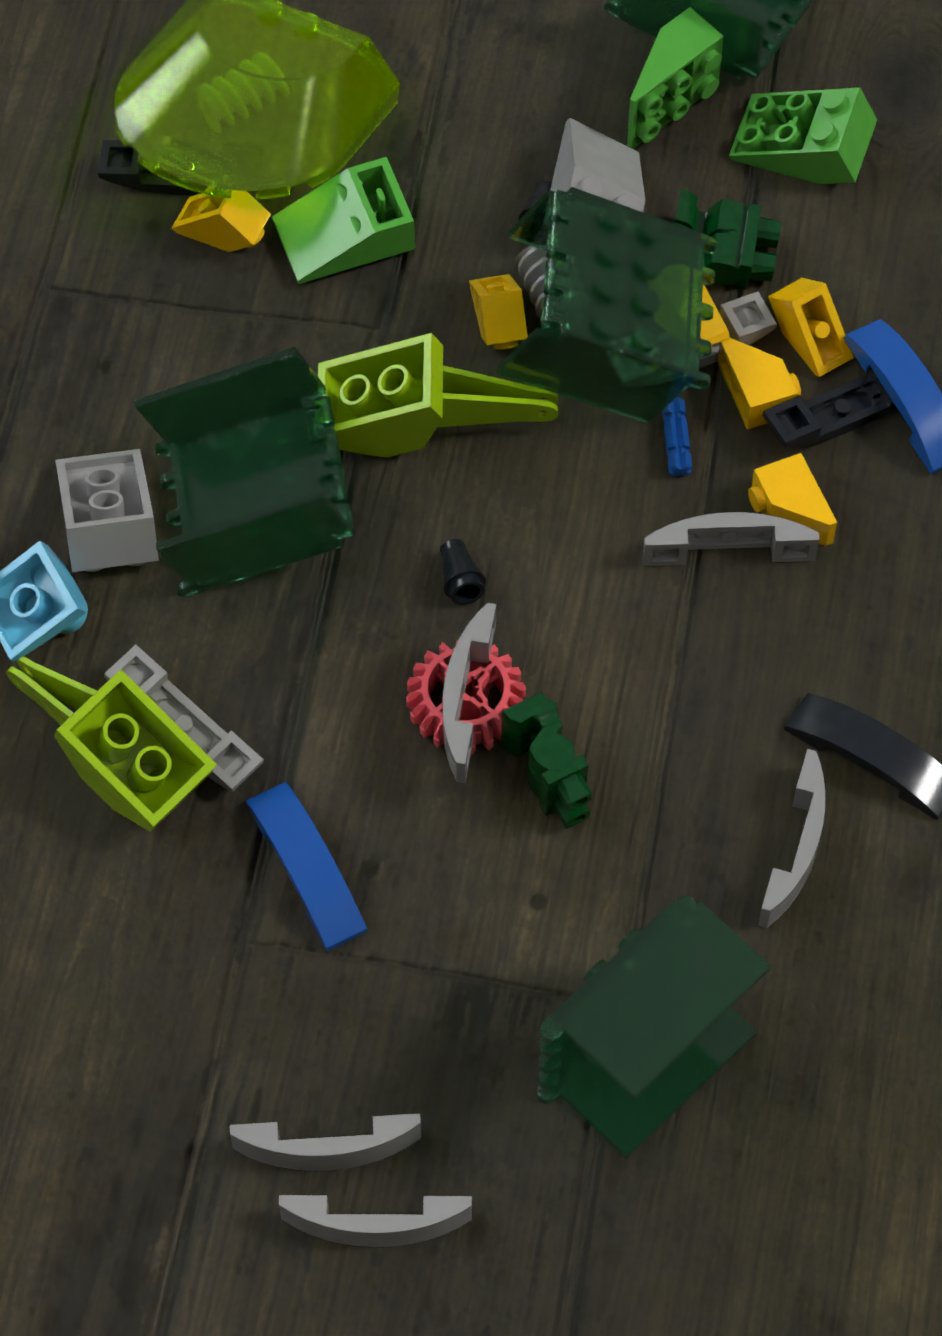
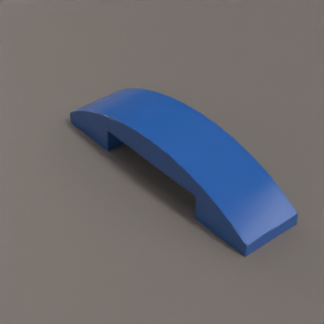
[843,319,942,475]
[246,782,367,952]

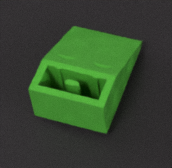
[627,7,724,149]
[729,87,877,184]
[272,157,415,284]

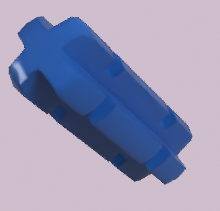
[662,397,692,477]

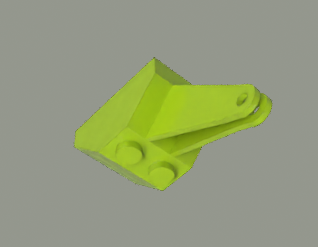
[316,333,558,458]
[6,656,217,832]

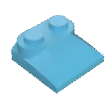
[0,541,88,662]

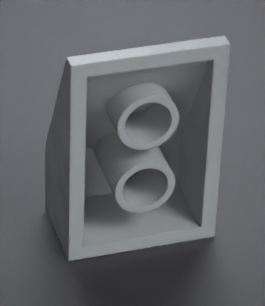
[543,118,645,255]
[55,449,159,572]

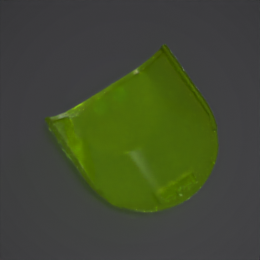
[114,0,400,200]

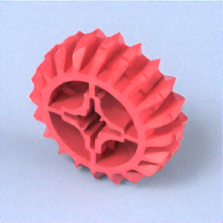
[406,639,526,755]

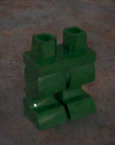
[667,188,782,290]
[500,692,592,829]

